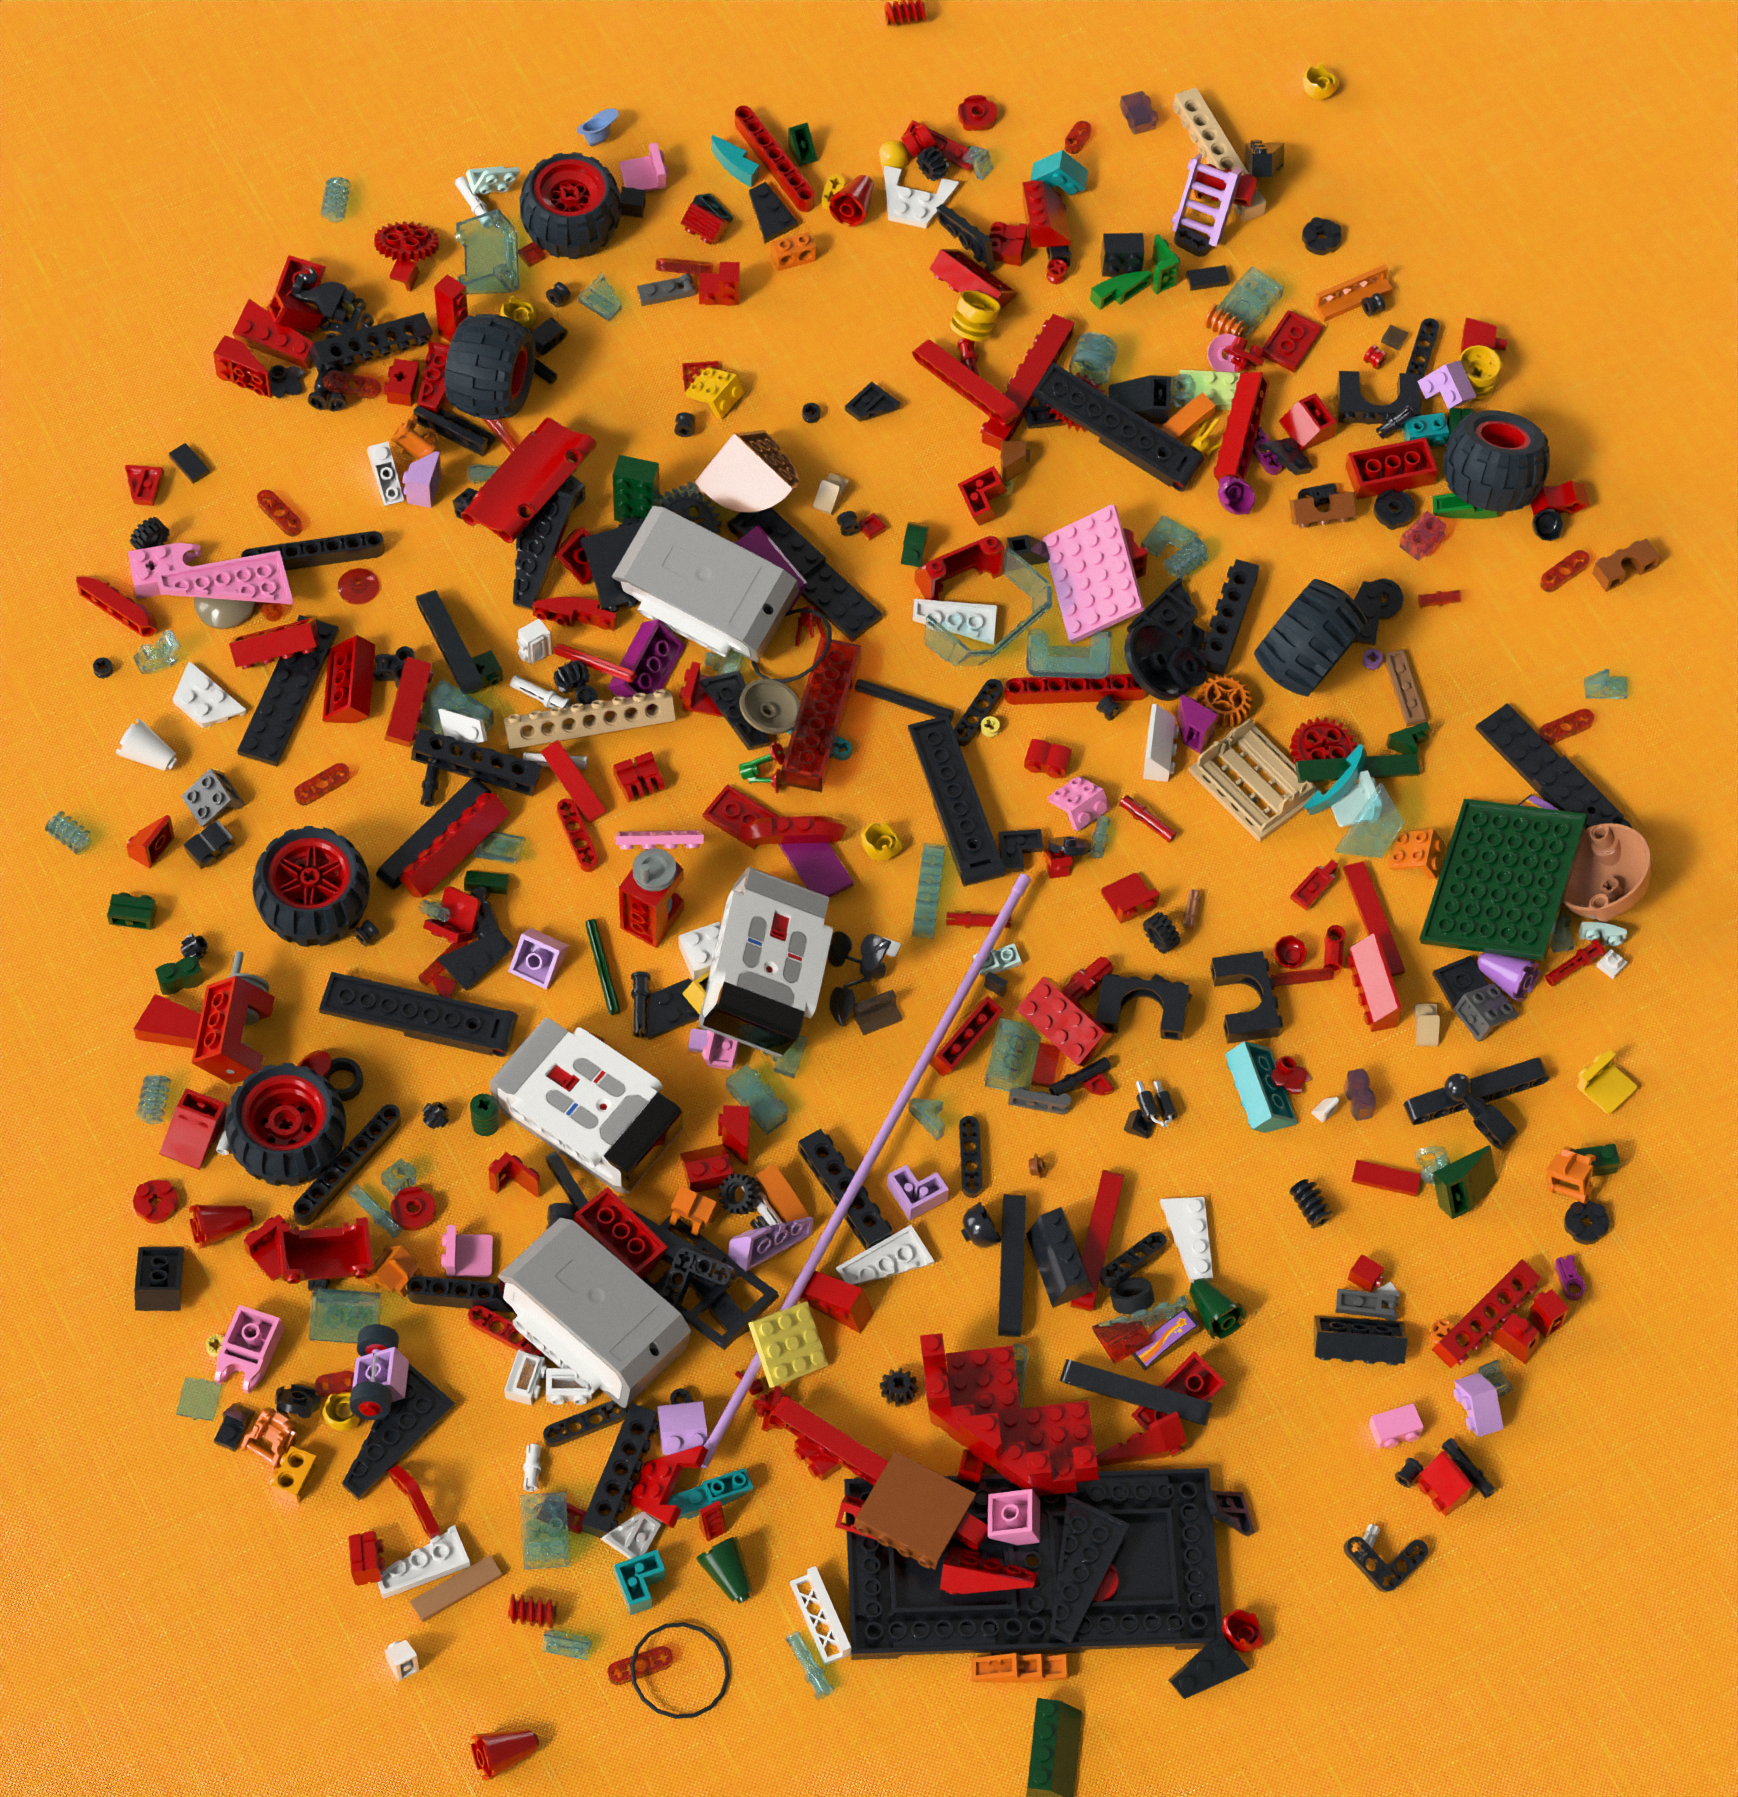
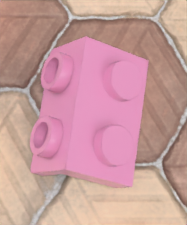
[702,1031,740,1070]

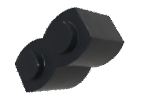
[184,820,235,869]

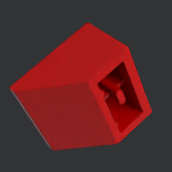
[1279,393,1337,451]

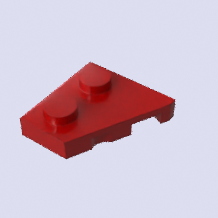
[125,465,165,506]

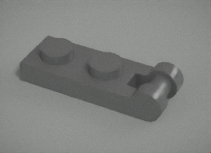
[637,274,696,306]
[1008,1087,1071,1115]
[1335,1289,1399,1321]

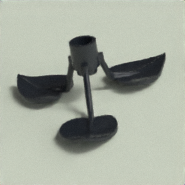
[828,931,891,1026]

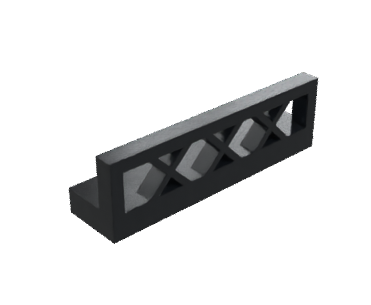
[413,405,496,457]

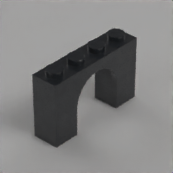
[1337,371,1421,424]
[1210,951,1283,1044]
[1096,974,1189,1041]

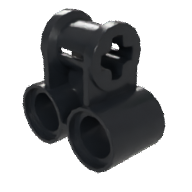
[373,646,415,689]

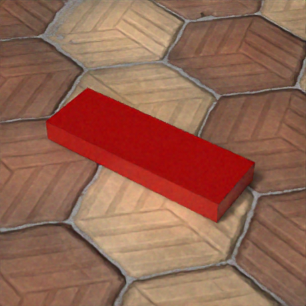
[1352,1160,1421,1197]

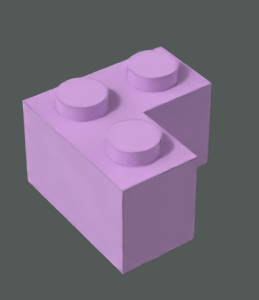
[1418,361,1477,409]
[887,1165,949,1221]
[1453,1373,1504,1437]

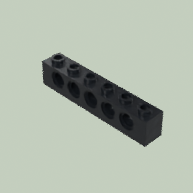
[310,312,433,373]
[1200,559,1260,676]
[411,729,542,797]
[798,1129,892,1250]
[582,1403,659,1539]

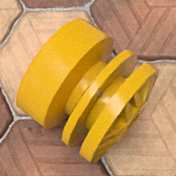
[950,290,1000,342]
[1459,345,1501,400]

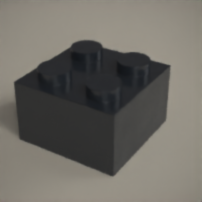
[1101,233,1145,277]

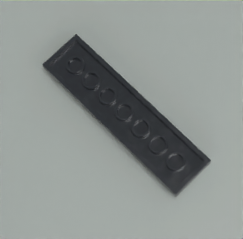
[237,615,339,767]

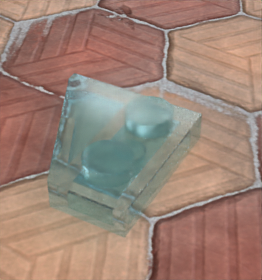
[578,272,622,322]

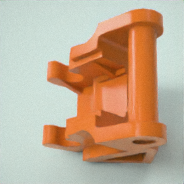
[391,414,438,460]
[1547,1146,1596,1204]
[669,1186,722,1236]
[363,1245,423,1299]
[241,1407,298,1470]

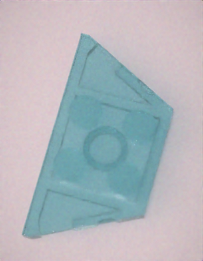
[1335,783,1405,858]

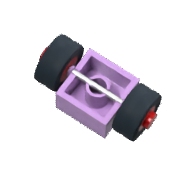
[349,1324,409,1420]

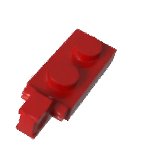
[1290,859,1338,911]

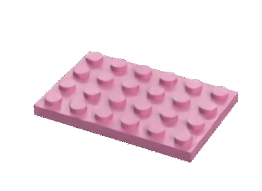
[1042,504,1145,644]
[615,830,704,849]

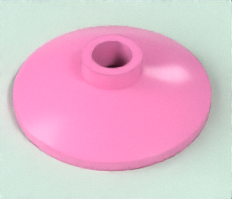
[1207,334,1246,373]

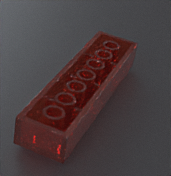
[781,637,861,793]

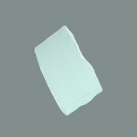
[1579,922,1627,946]
[973,943,1022,975]

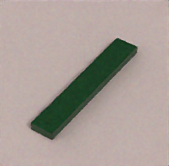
[1295,753,1420,783]

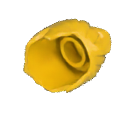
[1303,63,1339,100]
[500,296,537,329]
[861,822,903,861]
[323,1392,361,1431]

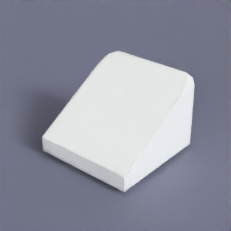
[1311,1097,1339,1123]

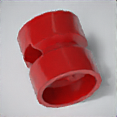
[901,123,937,159]

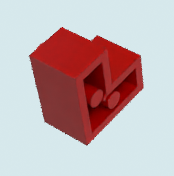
[699,262,740,306]
[958,466,1007,526]

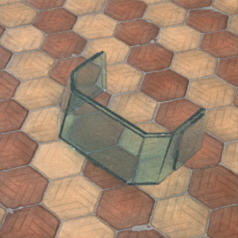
[924,548,1052,666]

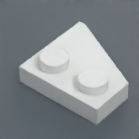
[438,708,487,743]

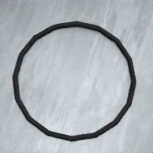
[751,608,832,683]
[630,1622,730,1719]

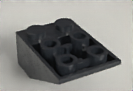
[1109,375,1171,423]

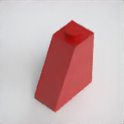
[267,291,322,333]

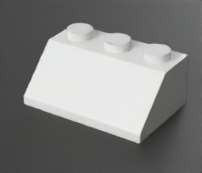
[1143,704,1179,782]

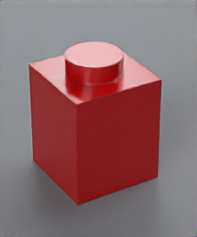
[1348,1254,1385,1292]

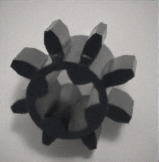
[181,933,208,961]
[422,1102,449,1129]

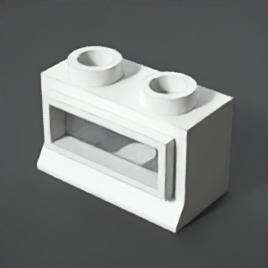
[517,618,552,664]
[504,1349,548,1405]
[546,1368,592,1405]

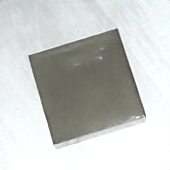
[1381,324,1408,351]

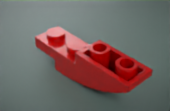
[532,597,617,631]

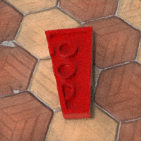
[417,341,450,413]

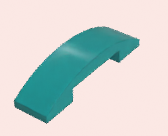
[1304,744,1367,815]

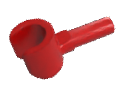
[735,1371,763,1395]

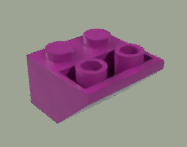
[1177,694,1218,754]

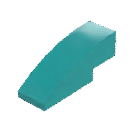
[711,135,759,187]

